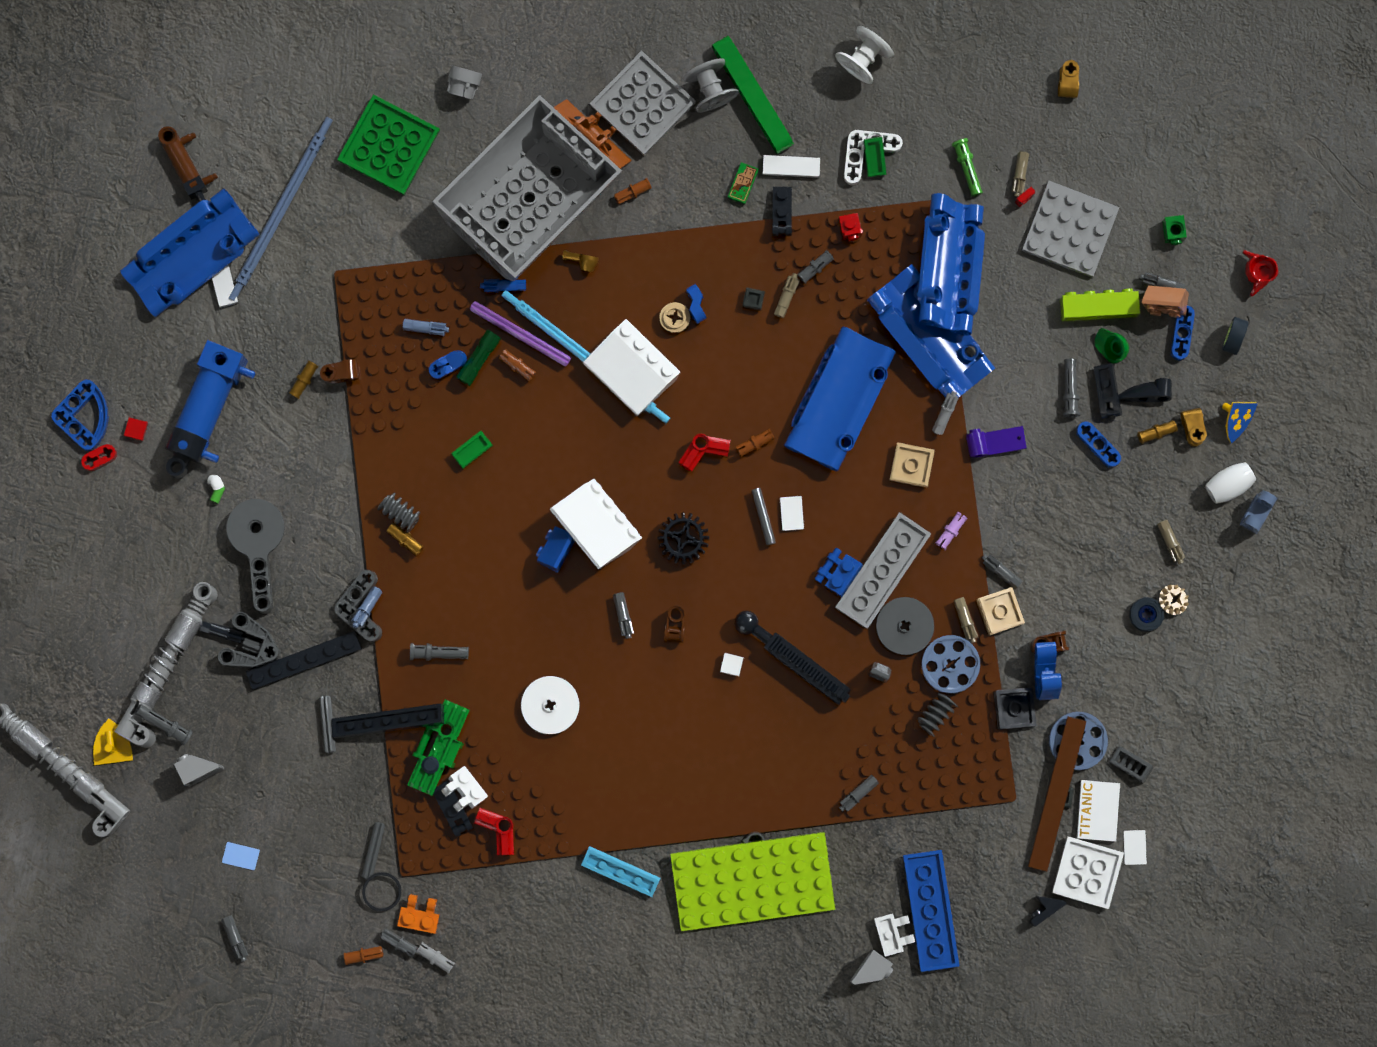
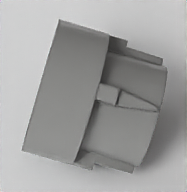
[447,65,482,99]

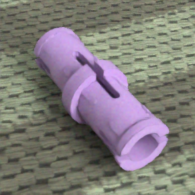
[936,512,967,550]

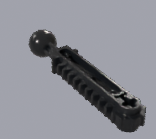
[734,610,851,705]

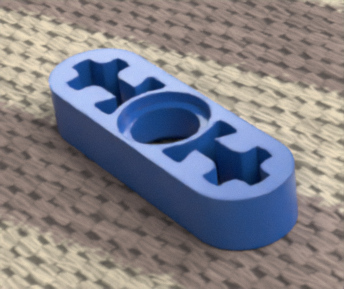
[1171,305,1195,361]
[1076,422,1121,468]

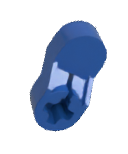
[686,284,707,324]
[429,350,467,378]

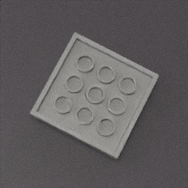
[589,51,696,156]
[1022,181,1120,278]

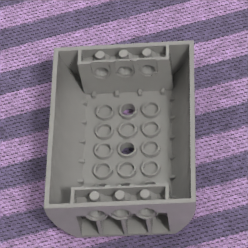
[433,95,622,281]

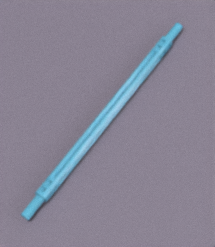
[501,290,670,424]

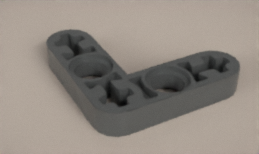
[335,570,382,642]

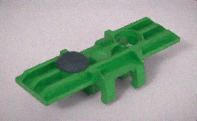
[408,699,470,796]

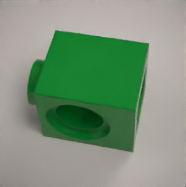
[1162,215,1187,245]

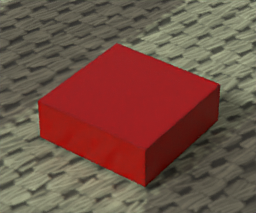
[1015,186,1035,207]
[124,417,148,441]

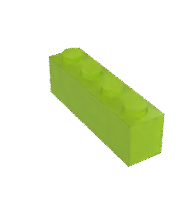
[1060,289,1140,321]

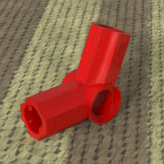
[678,434,731,472]
[474,808,514,855]

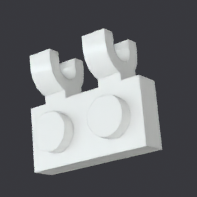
[441,766,488,812]
[874,913,915,956]

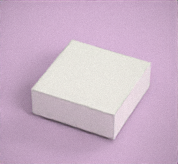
[720,653,744,677]

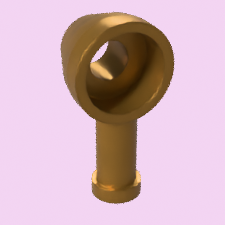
[562,250,599,272]

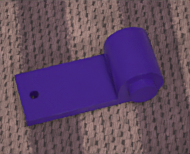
[966,426,1027,458]

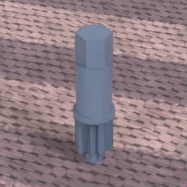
[403,319,449,336]
[351,587,383,628]

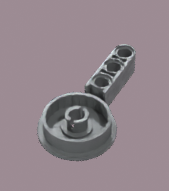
[226,499,285,614]

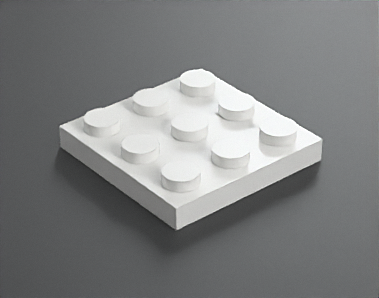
[1052,836,1124,909]

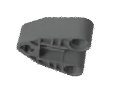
[218,612,281,668]

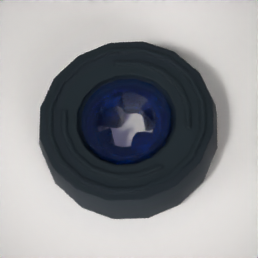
[1129,597,1164,632]

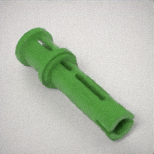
[952,138,983,197]

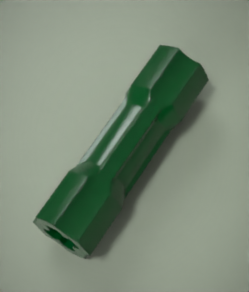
[456,330,501,387]

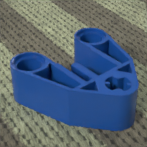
[1034,642,1062,700]

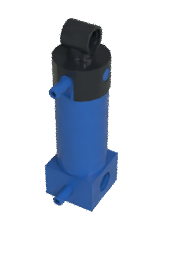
[165,340,255,479]

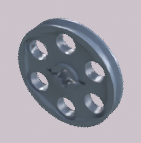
[922,635,980,694]
[1049,712,1108,770]

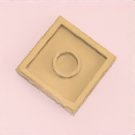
[890,442,935,488]
[976,587,1025,635]

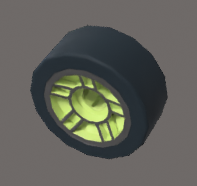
[1222,317,1249,355]

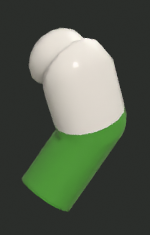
[207,475,225,504]

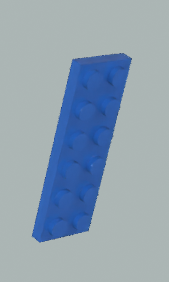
[903,850,959,972]

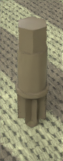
[1011,152,1029,197]
[774,273,799,318]
[1157,520,1185,565]
[954,597,978,644]

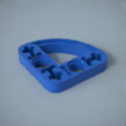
[51,379,109,451]

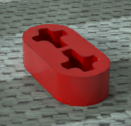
[81,444,117,471]

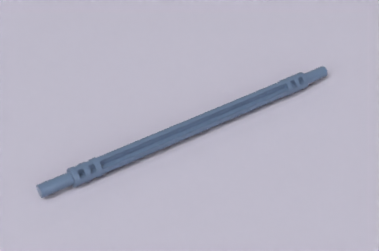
[229,117,333,301]

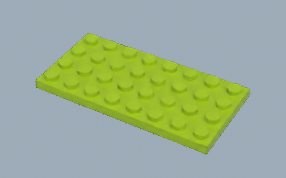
[670,832,835,931]

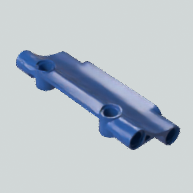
[120,188,259,317]
[917,193,985,336]
[867,264,995,398]
[784,327,896,471]

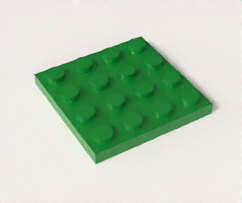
[337,94,440,196]

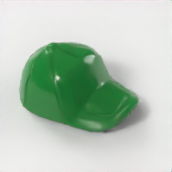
[1095,328,1130,364]

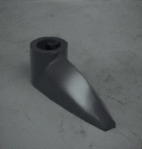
[1119,378,1172,402]

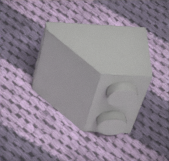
[174,754,224,787]
[849,950,893,985]

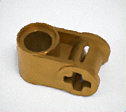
[1058,60,1079,98]
[1180,408,1207,447]

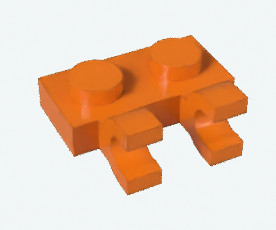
[397,894,440,934]

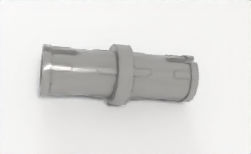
[416,942,455,973]

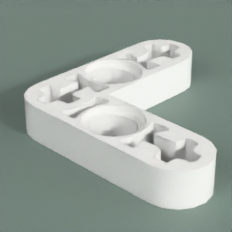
[844,130,903,185]

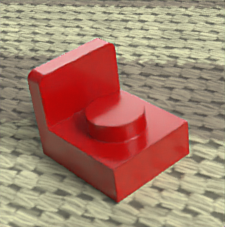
[839,213,863,241]

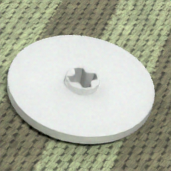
[521,676,579,734]

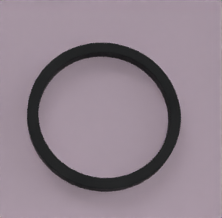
[362,872,402,911]

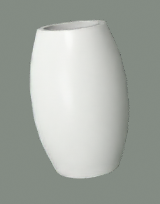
[1205,462,1256,504]

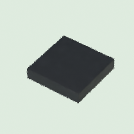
[993,688,1036,730]

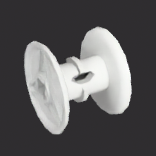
[835,26,894,84]

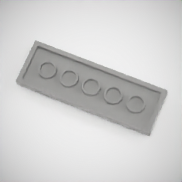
[835,512,931,629]

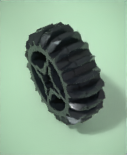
[657,512,709,565]

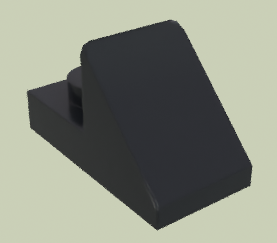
[1029,896,1067,927]

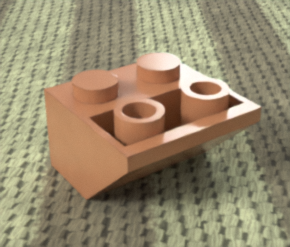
[1142,286,1189,318]

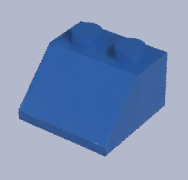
[536,526,575,573]

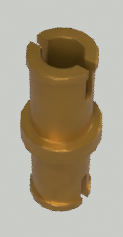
[289,360,319,399]
[1137,420,1178,444]
[387,522,424,556]

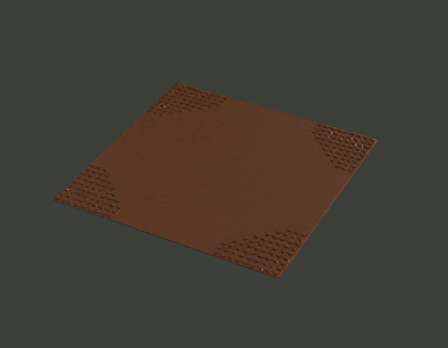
[334,200,1016,876]

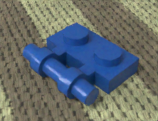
[815,548,863,597]

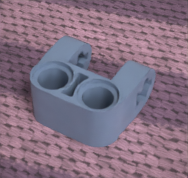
[1239,490,1277,534]

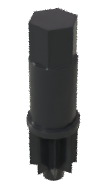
[200,621,247,643]

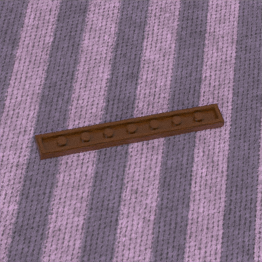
[1028,716,1087,872]

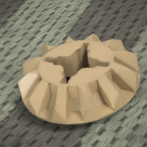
[660,302,690,333]
[1159,584,1189,615]

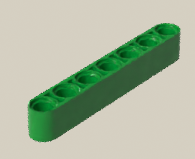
[711,36,794,154]

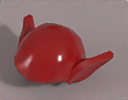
[1243,250,1278,296]

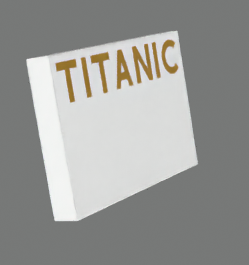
[1077,780,1120,842]

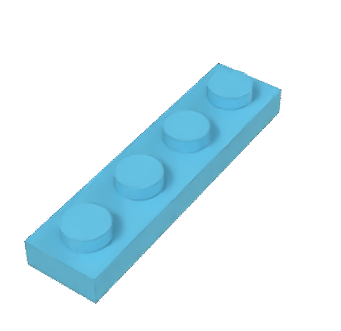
[581,846,660,897]

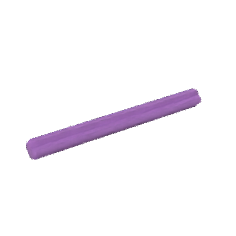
[470,301,571,366]

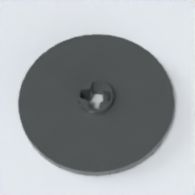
[876,597,934,655]

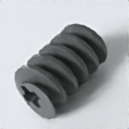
[377,492,420,533]
[917,693,958,737]

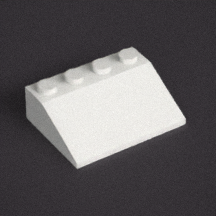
[583,319,680,416]
[550,479,642,569]

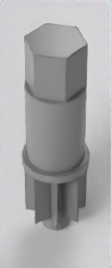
[932,391,958,435]

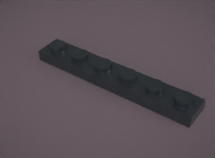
[246,631,362,690]
[332,703,444,739]

